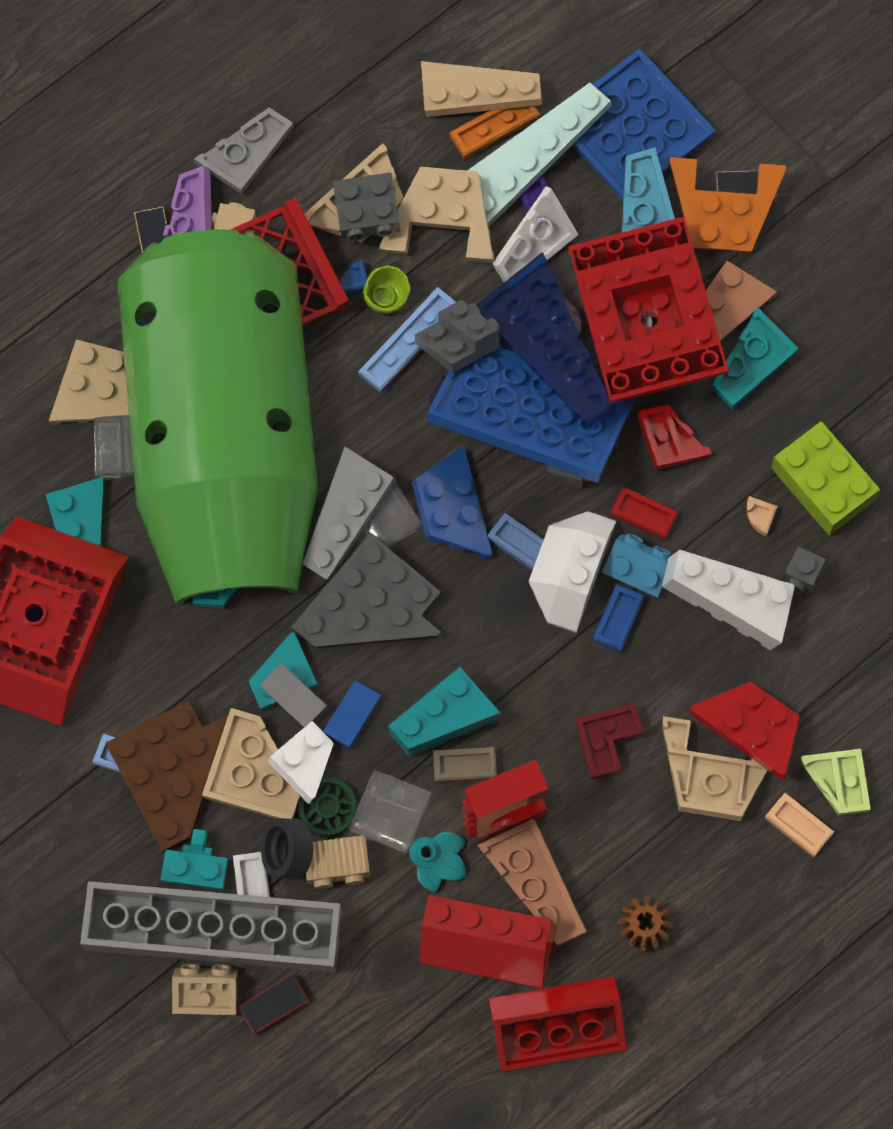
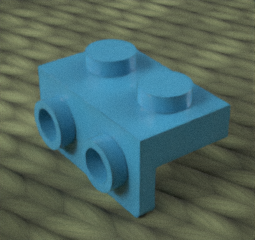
[602,534,671,598]

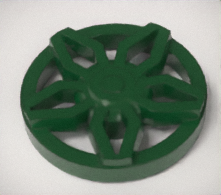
[298,778,357,836]

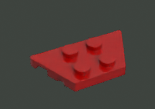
[689,682,800,781]

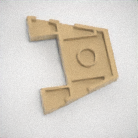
[379,167,495,263]
[662,716,768,821]

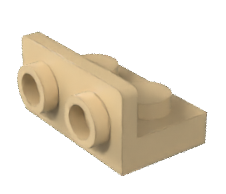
[172,964,238,1015]

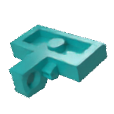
[161,829,228,891]

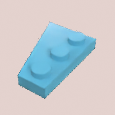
[622,147,675,232]

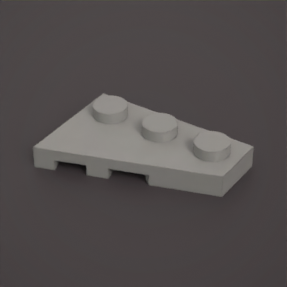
[194,108,294,194]

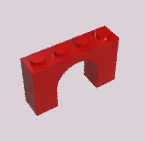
[461,760,549,844]

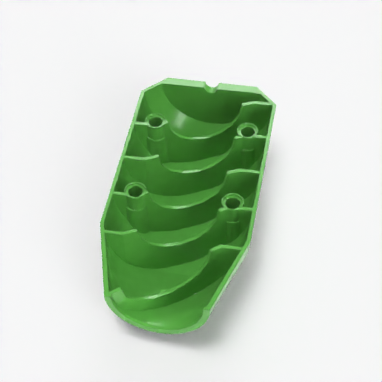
[117,229,318,605]

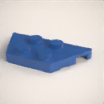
[412,447,492,560]

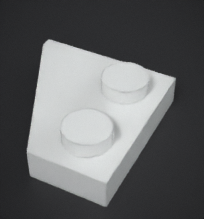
[267,721,334,804]

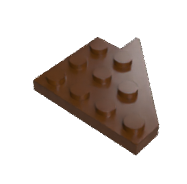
[105,701,227,853]

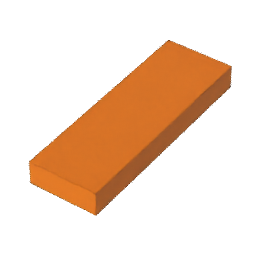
[450,106,540,160]

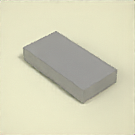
[260,663,326,728]

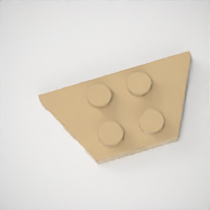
[304,143,404,243]

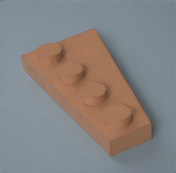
[706,261,777,342]
[477,818,588,946]

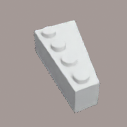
[662,550,795,650]

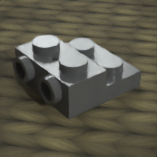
[333,172,400,241]
[415,300,500,373]

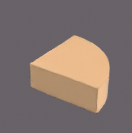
[746,496,778,536]

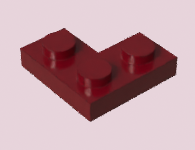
[575,703,643,780]

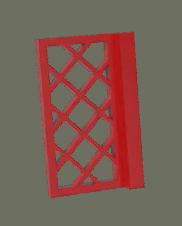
[231,197,349,326]

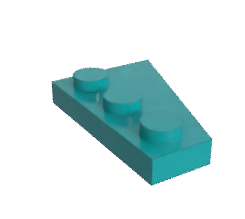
[712,307,799,409]
[45,477,105,547]

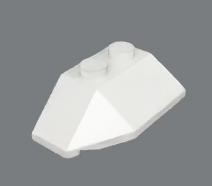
[529,511,616,633]

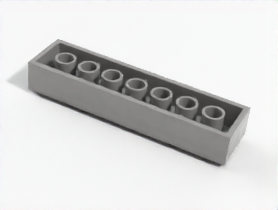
[80,881,342,973]

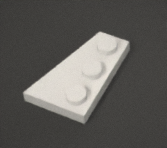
[492,187,579,289]

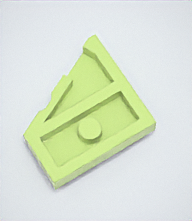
[801,749,871,816]

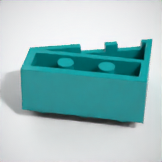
[389,667,500,757]

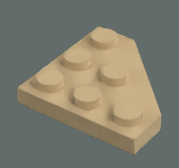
[202,708,300,819]

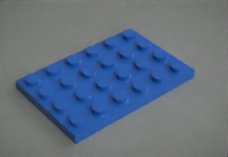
[426,347,636,483]

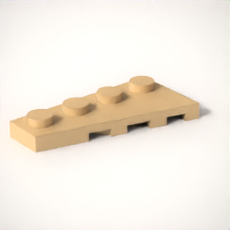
[421,61,542,117]

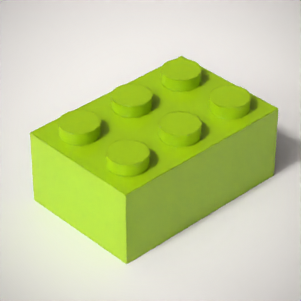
[771,421,880,536]

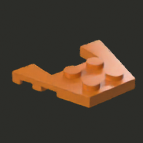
[670,157,786,253]

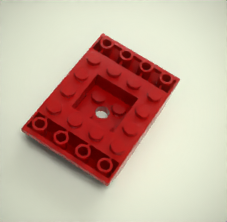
[568,217,729,404]
[0,517,130,727]

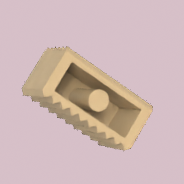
[306,835,370,889]

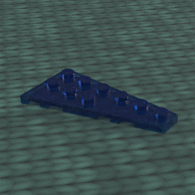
[477,252,613,428]

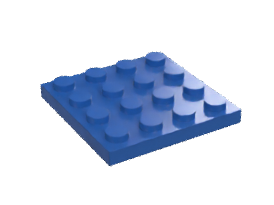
[571,48,716,202]

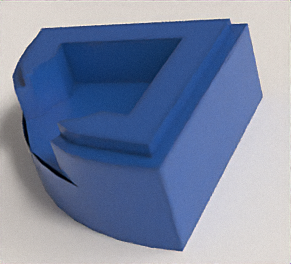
[340,260,367,295]

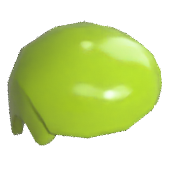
[363,265,411,314]

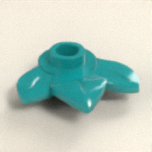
[409,832,466,892]

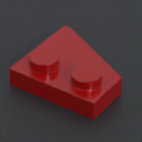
[637,405,712,470]

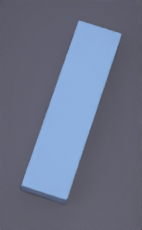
[358,287,456,393]

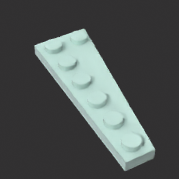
[468,83,612,227]

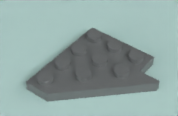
[291,533,441,647]

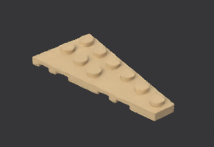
[49,339,129,425]

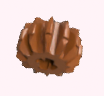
[618,897,672,952]

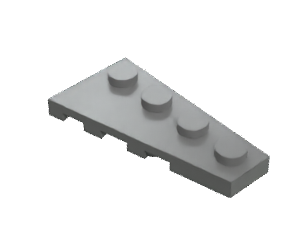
[302,447,396,581]

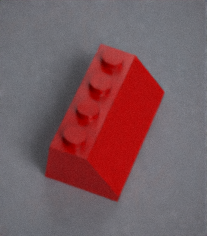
[420,895,557,989]
[489,977,627,1072]

